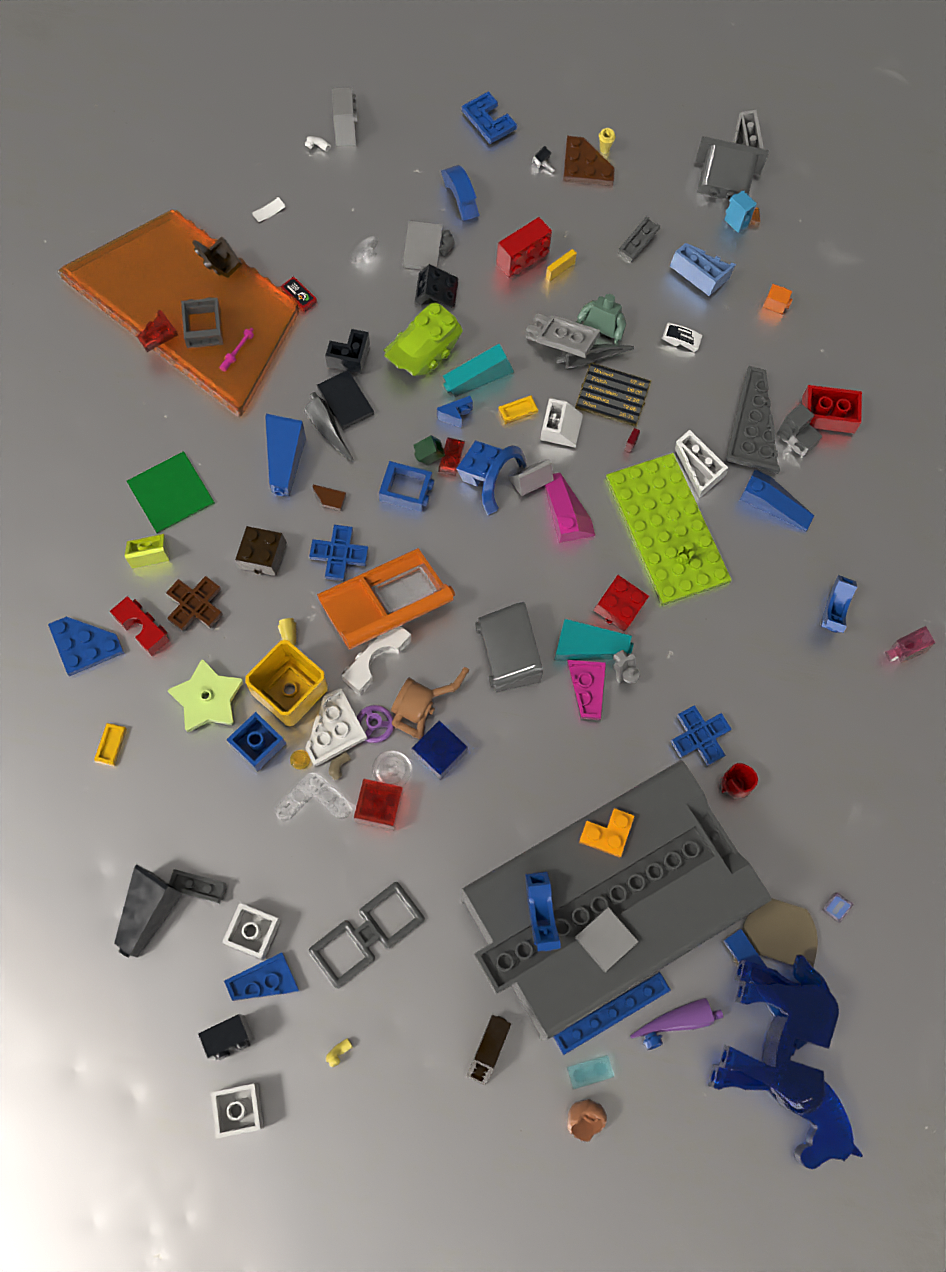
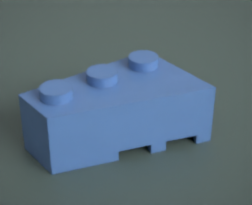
[670,243,736,296]

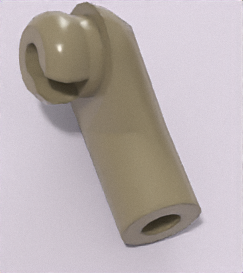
[328,751,351,780]

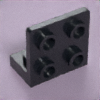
[414,264,458,308]

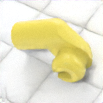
[326,1038,353,1067]

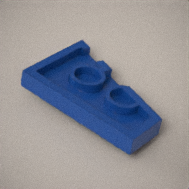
[224,953,300,1001]

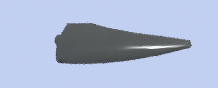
[556,344,634,369]
[304,392,354,461]

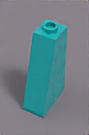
[443,344,514,397]
[554,619,634,661]

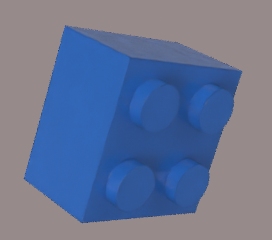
[226,712,286,772]

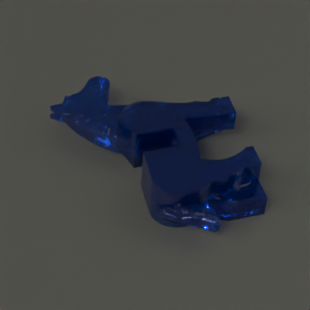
[708,954,863,1169]

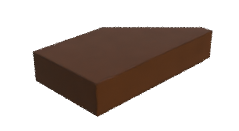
[312,484,346,511]

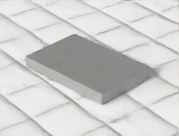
[403,221,443,270]

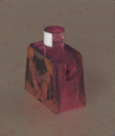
[885,626,935,663]

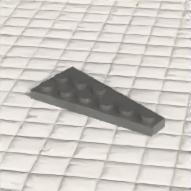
[725,366,780,474]

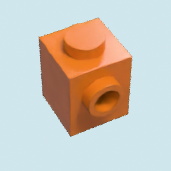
[763,284,793,314]

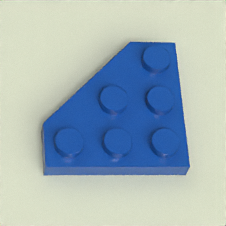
[48,617,124,676]

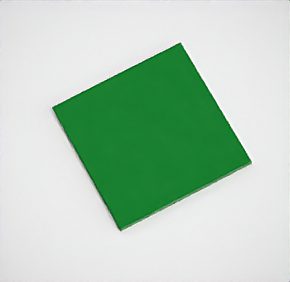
[126,451,215,534]

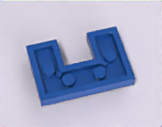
[462,91,517,144]

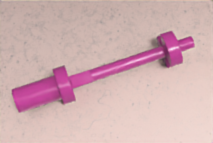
[219,328,254,372]

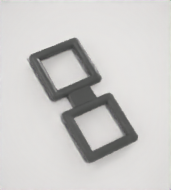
[309,882,425,989]

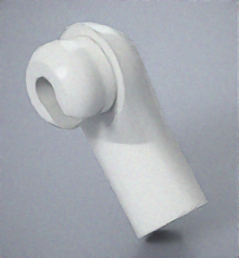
[305,136,331,152]

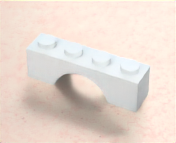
[342,626,411,696]

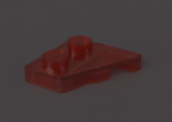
[137,309,178,352]

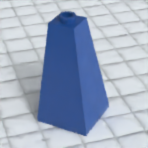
[265,414,306,496]

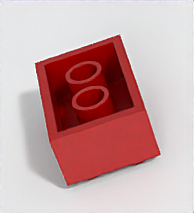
[496,217,552,278]
[802,385,862,433]

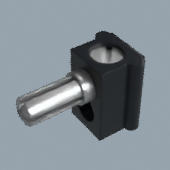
[532,146,555,173]

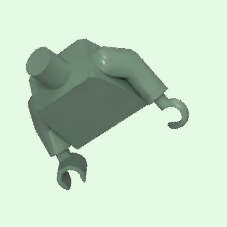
[576,294,626,345]

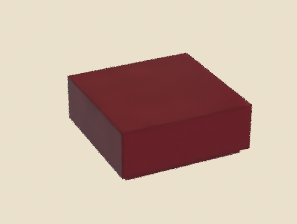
[624,428,640,453]

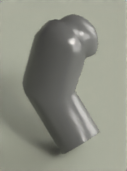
[439,230,455,255]

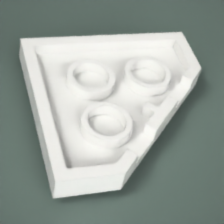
[305,687,368,767]

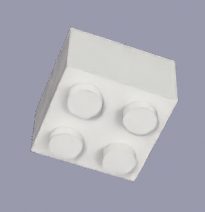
[222,903,281,960]
[211,1083,264,1139]

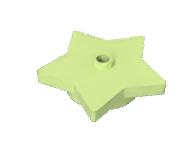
[168,660,243,732]

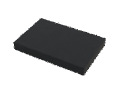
[317,370,374,430]

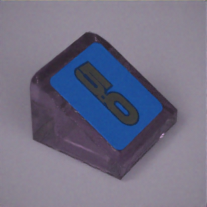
[822,892,854,923]

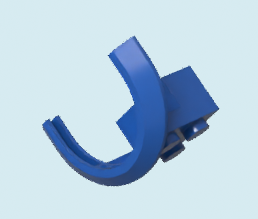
[456,440,527,515]

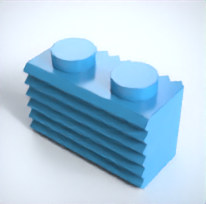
[724,191,757,233]

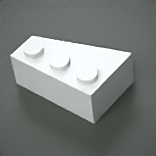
[675,430,728,499]

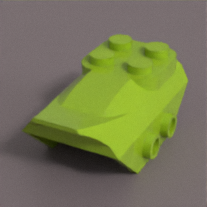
[383,303,463,376]

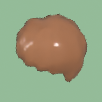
[567,1099,607,1142]

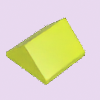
[125,534,169,569]

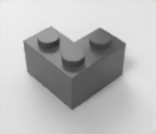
[777,403,822,457]

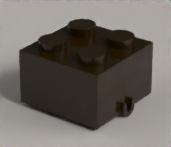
[235,526,287,576]

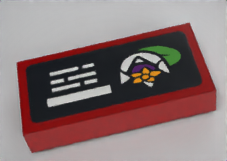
[280,276,317,312]

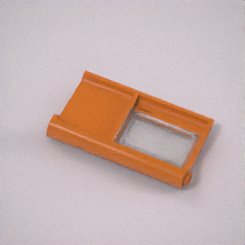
[317,548,455,650]

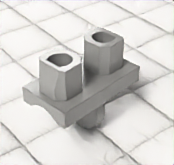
[613,650,640,684]

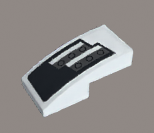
[662,323,703,352]

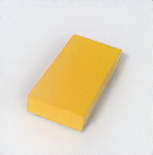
[546,249,577,282]
[498,395,538,424]
[94,723,127,766]

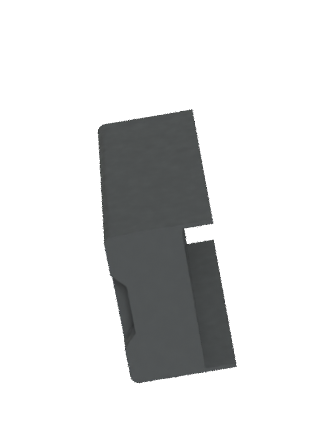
[461,760,772,1041]

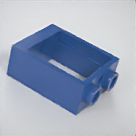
[379,461,434,512]

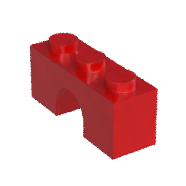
[110,596,169,656]

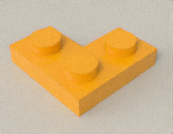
[579,808,634,858]

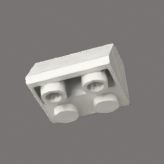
[540,398,583,447]

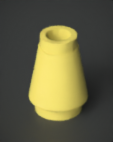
[599,128,615,154]
[278,618,297,646]

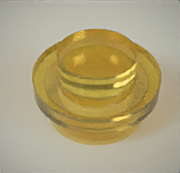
[290,750,310,770]

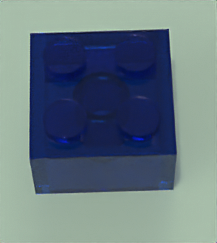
[411,720,468,780]

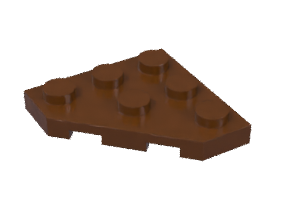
[563,136,615,186]

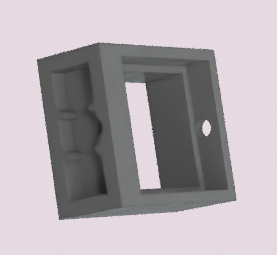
[181,297,223,348]

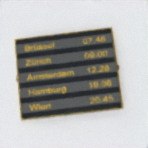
[575,363,651,427]

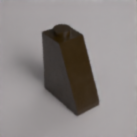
[466,1015,512,1085]

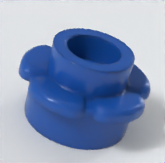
[643,1032,663,1050]

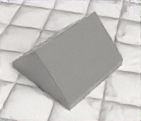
[508,460,554,496]

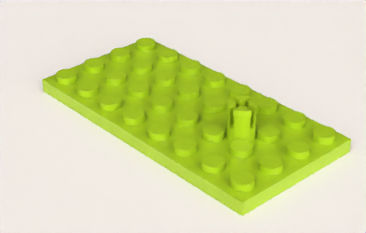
[605,453,732,606]

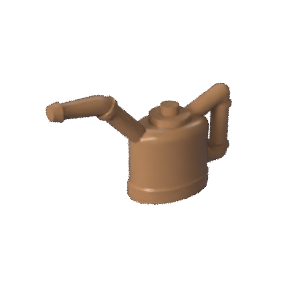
[391,667,469,740]

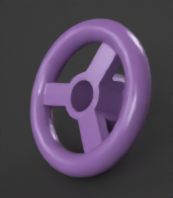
[357,705,394,743]

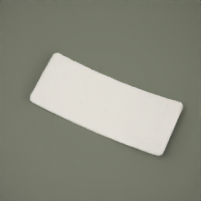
[252,197,285,222]

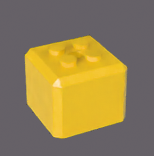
[245,640,328,726]

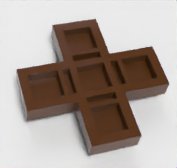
[166,576,223,631]

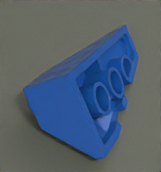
[740,469,814,531]

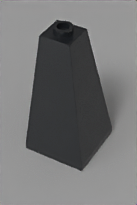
[114,864,182,958]

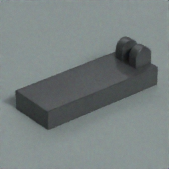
[618,216,660,262]
[169,869,227,904]

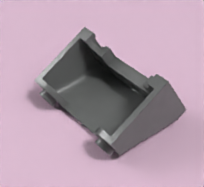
[475,602,543,692]

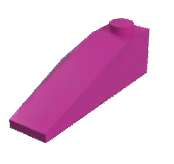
[544,473,595,543]

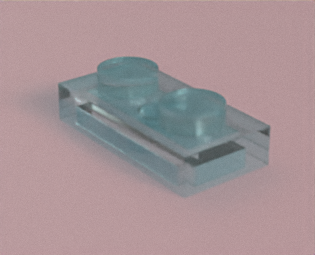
[566,1055,614,1089]

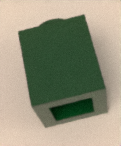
[413,435,445,466]

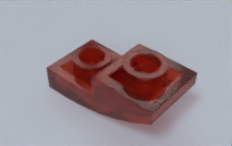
[438,437,465,476]

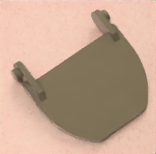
[733,898,818,987]

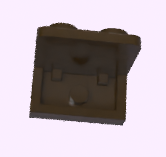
[192,237,242,278]

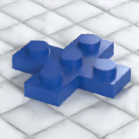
[309,525,368,581]
[670,705,732,766]

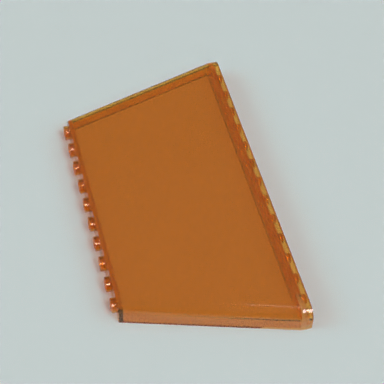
[57,209,299,418]

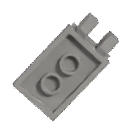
[526,314,600,358]

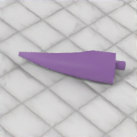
[630,998,723,1039]

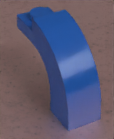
[441,165,480,221]
[821,575,857,633]
[525,872,560,951]

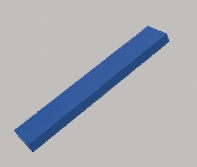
[723,929,815,1050]
[553,972,671,1055]

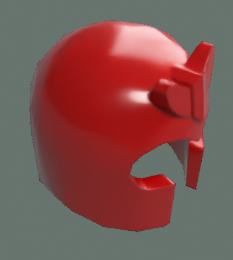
[720,763,758,798]

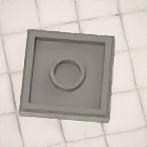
[575,908,638,972]

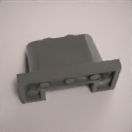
[695,136,769,200]

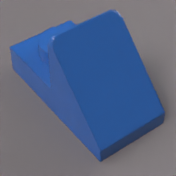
[437,396,473,428]

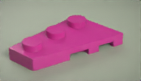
[567,660,606,720]

